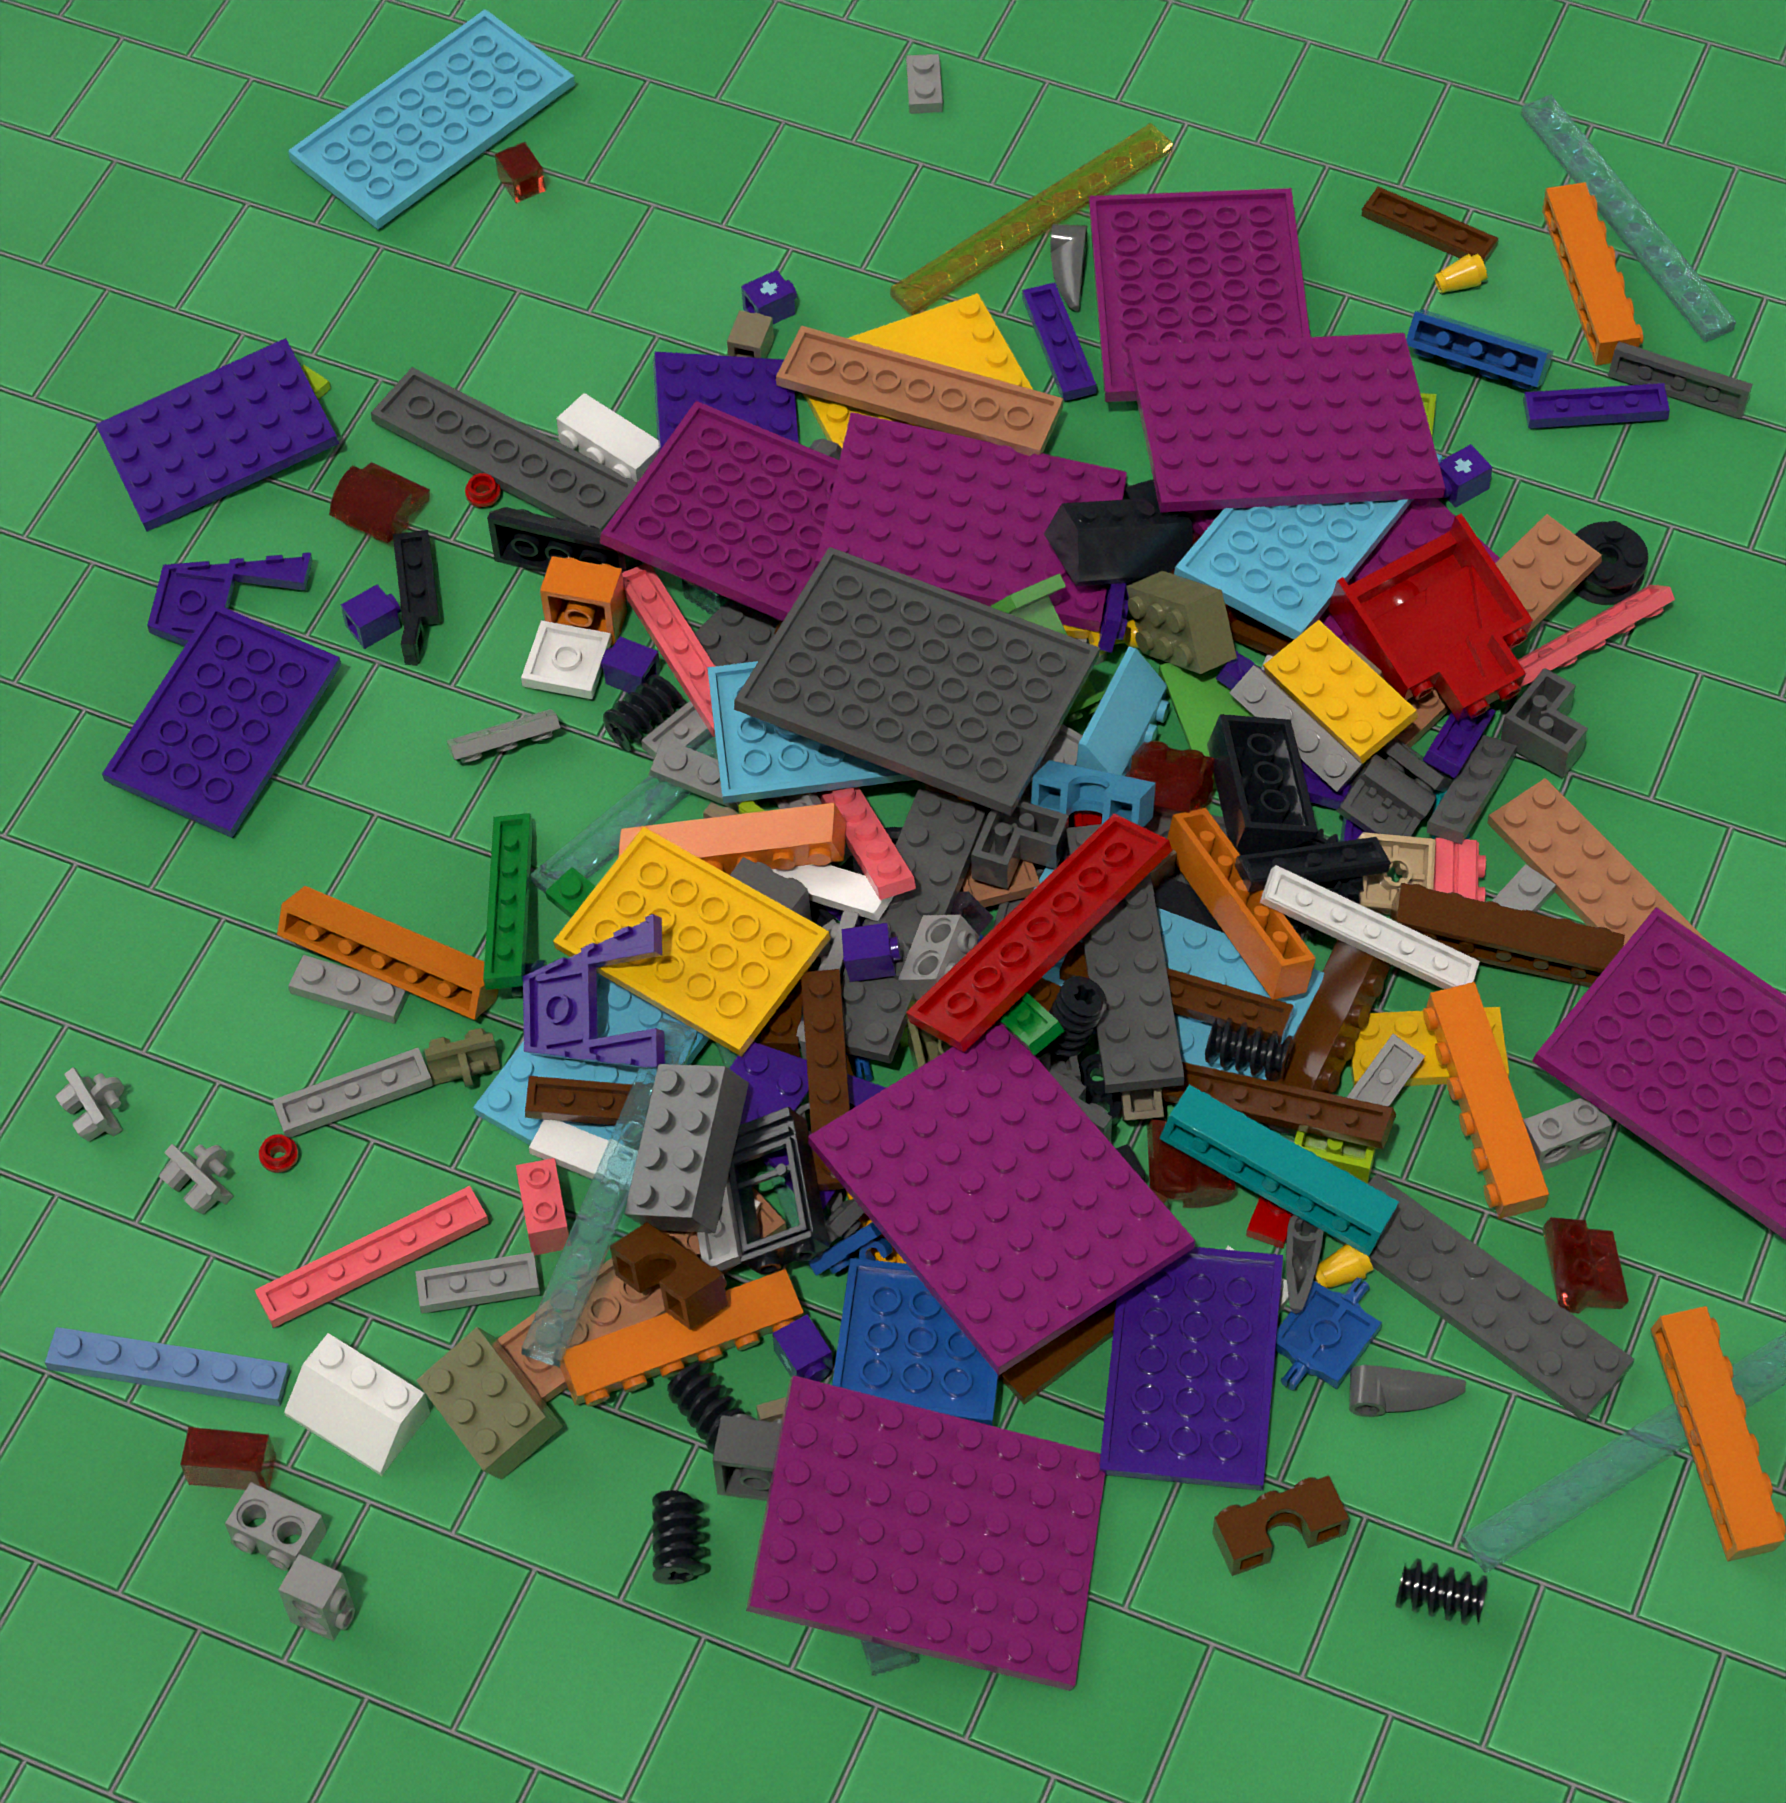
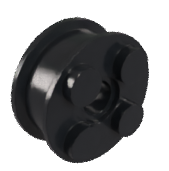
[1573,521,1648,605]

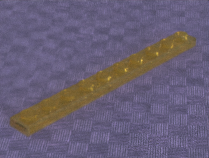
[890,123,1172,316]

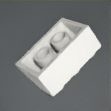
[284,1333,430,1476]

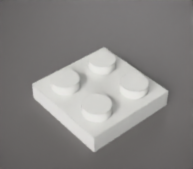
[521,620,612,699]

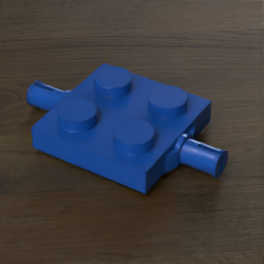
[1275,1278,1382,1390]

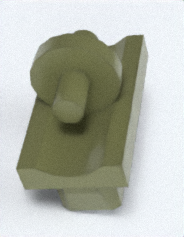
[424,1028,500,1087]

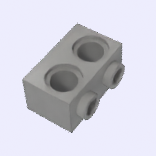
[898,915,979,1001]
[1523,1097,1612,1172]
[225,1482,327,1571]
[278,1554,355,1641]

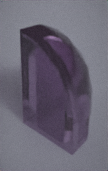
[950,891,994,935]

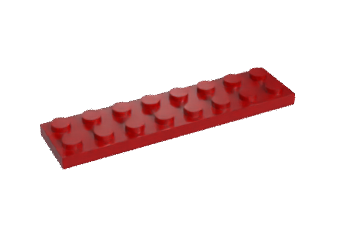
[906,813,1173,1052]

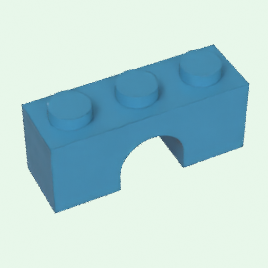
[1031,760,1156,827]

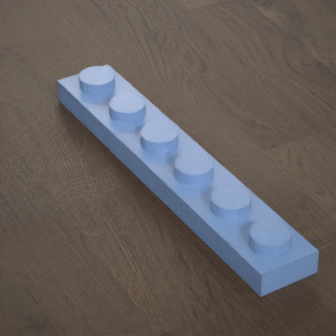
[45,1327,290,1406]

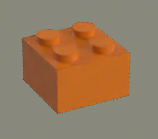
[540,556,627,645]

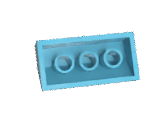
[1076,646,1170,778]

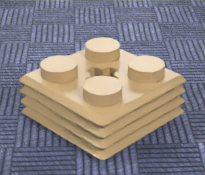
[1357,832,1436,914]

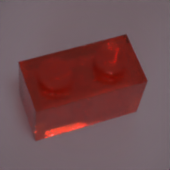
[180,1427,276,1490]

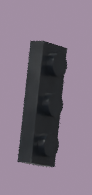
[393,530,440,626]

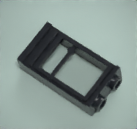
[729,1107,830,1274]

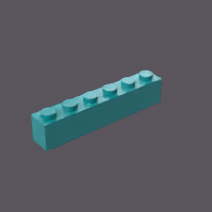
[1159,1085,1399,1256]

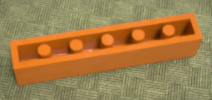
[1542,182,1643,366]
[618,802,846,875]
[1167,808,1316,1000]
[277,886,499,1020]
[1423,982,1549,1219]
[558,1269,804,1407]
[1651,1306,1786,1562]

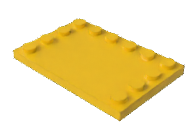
[802,293,1033,448]
[553,827,831,1057]

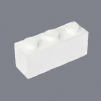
[556,393,659,482]

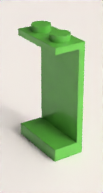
[990,573,1107,726]
[1159,663,1255,791]

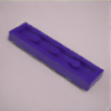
[1022,282,1097,401]
[1523,383,1670,428]

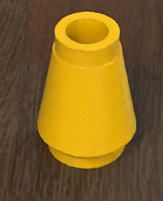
[1434,254,1488,294]
[1314,1244,1373,1288]

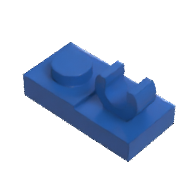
[808,1222,893,1275]

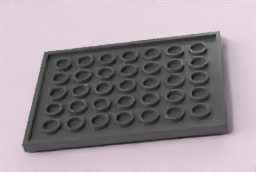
[734,547,1100,816]

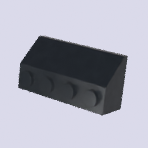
[1044,498,1193,587]
[487,507,642,573]
[1207,714,1318,855]

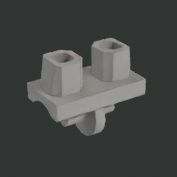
[56,1067,124,1141]
[159,1144,233,1214]

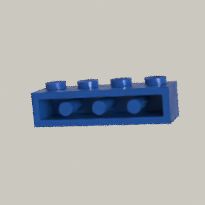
[1406,309,1554,390]

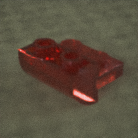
[329,462,430,543]
[1125,741,1215,813]
[1147,1119,1235,1208]
[1542,1217,1629,1314]

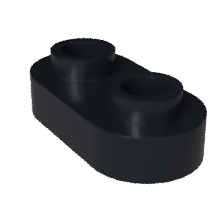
[1079,1054,1122,1127]

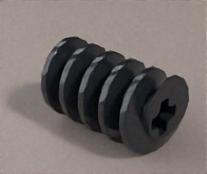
[603,675,685,751]
[1046,976,1107,1057]
[1205,1017,1293,1081]
[667,1360,745,1452]
[652,1490,705,1584]
[1395,1558,1488,1625]

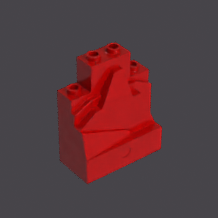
[1328,513,1533,721]

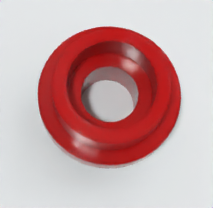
[465,473,501,507]
[259,1134,298,1173]

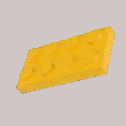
[1263,620,1418,764]
[1350,1007,1509,1088]

